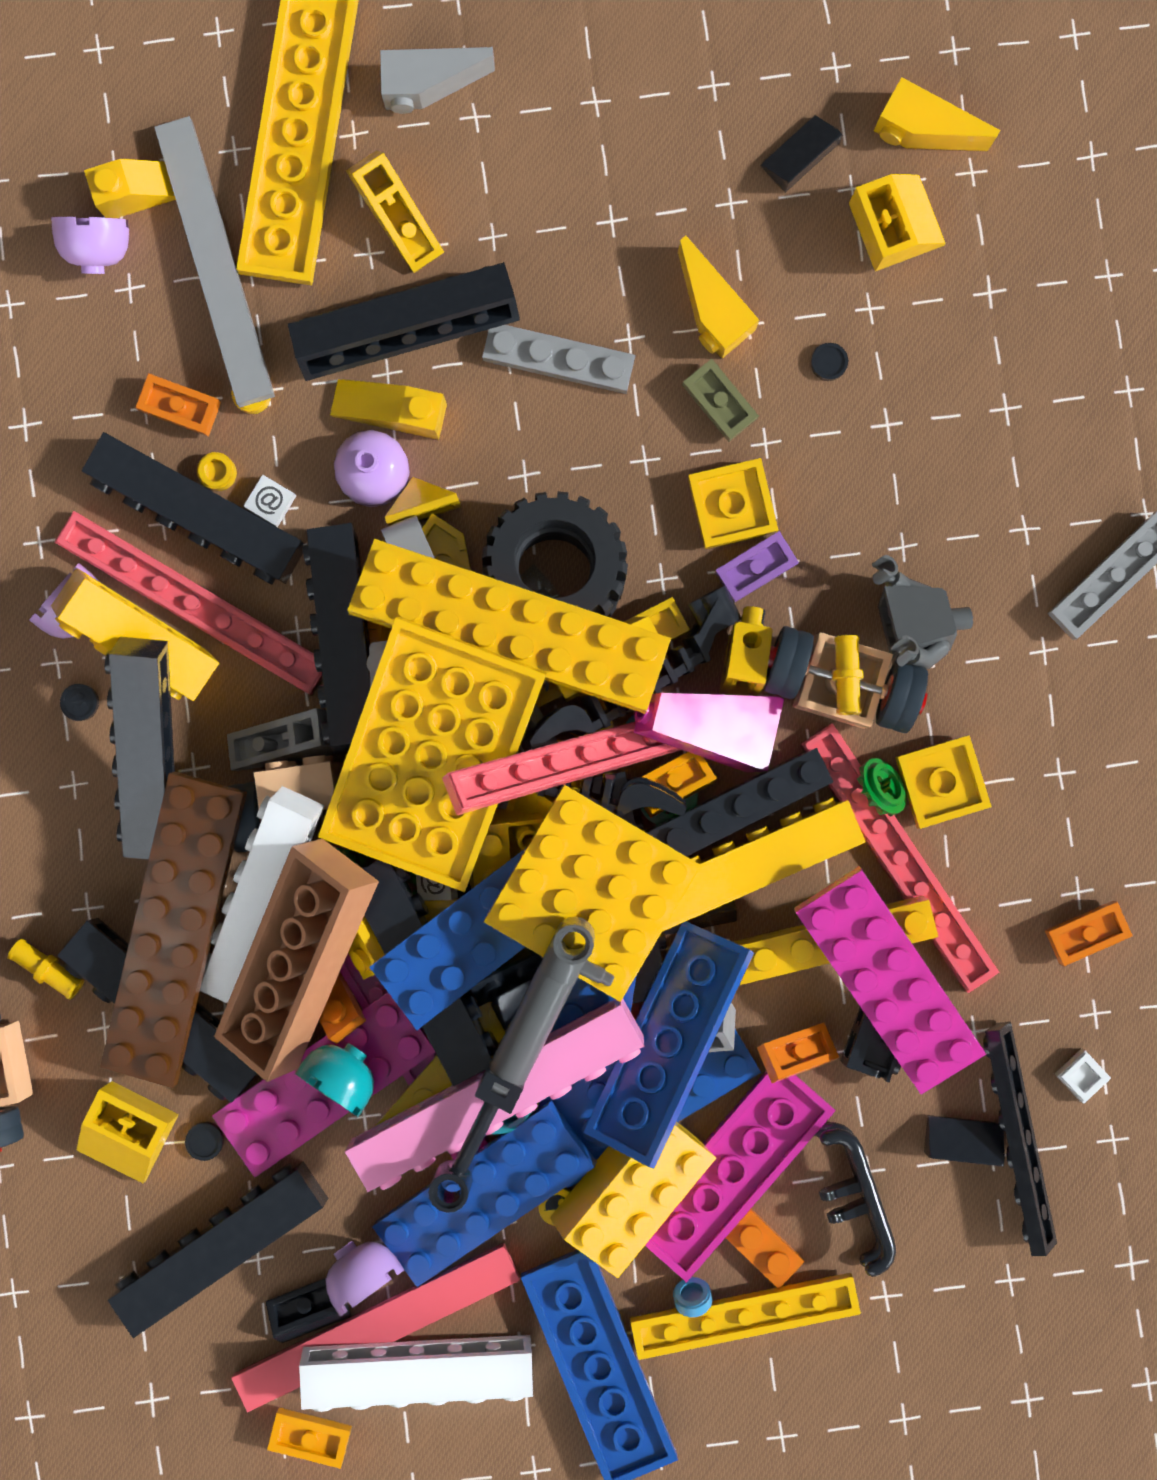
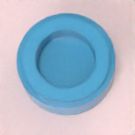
[673,1277,712,1317]

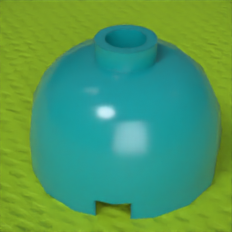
[294,1043,374,1117]

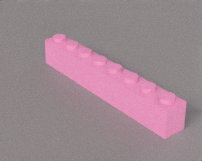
[345,999,644,1192]

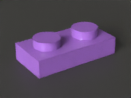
[715,531,799,603]

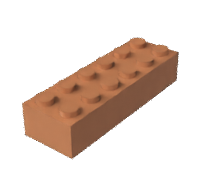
[214,838,379,1082]

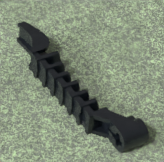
[521,585,742,752]
[536,772,686,817]

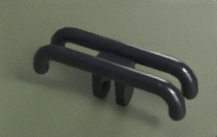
[816,1122,896,1277]

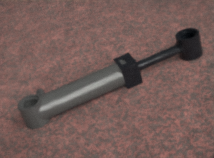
[428,917,614,1213]

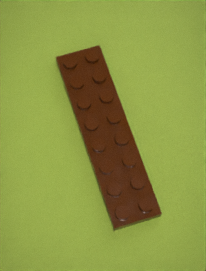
[100,772,247,1088]

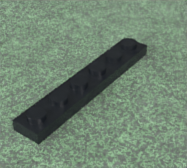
[983,1021,1057,1256]

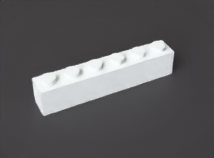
[200,786,325,1003]
[299,1335,533,1412]

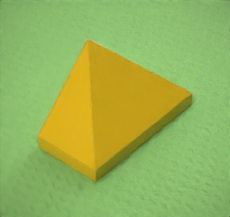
[385,477,461,526]

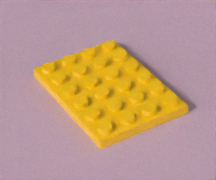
[318,616,547,892]

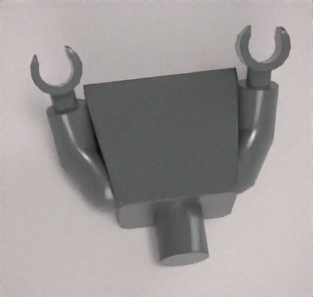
[872,555,973,669]

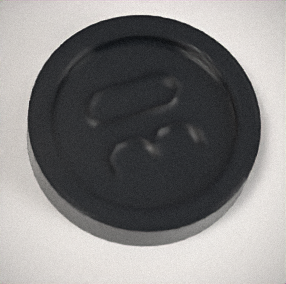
[811,343,849,381]
[60,684,99,721]
[185,1122,224,1161]

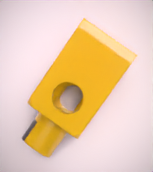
[719,606,773,696]

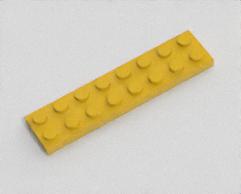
[236,0,359,286]
[348,539,671,714]

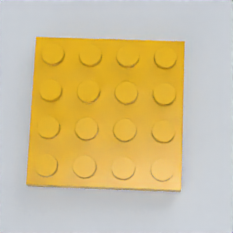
[484,784,701,1002]

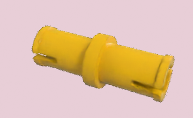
[832,635,864,715]
[7,939,84,1000]

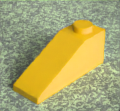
[874,77,1001,151]
[346,150,444,273]
[678,235,759,359]
[330,379,447,440]

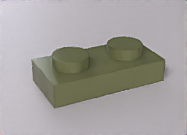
[682,359,759,442]

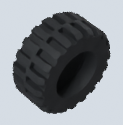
[482,491,628,617]

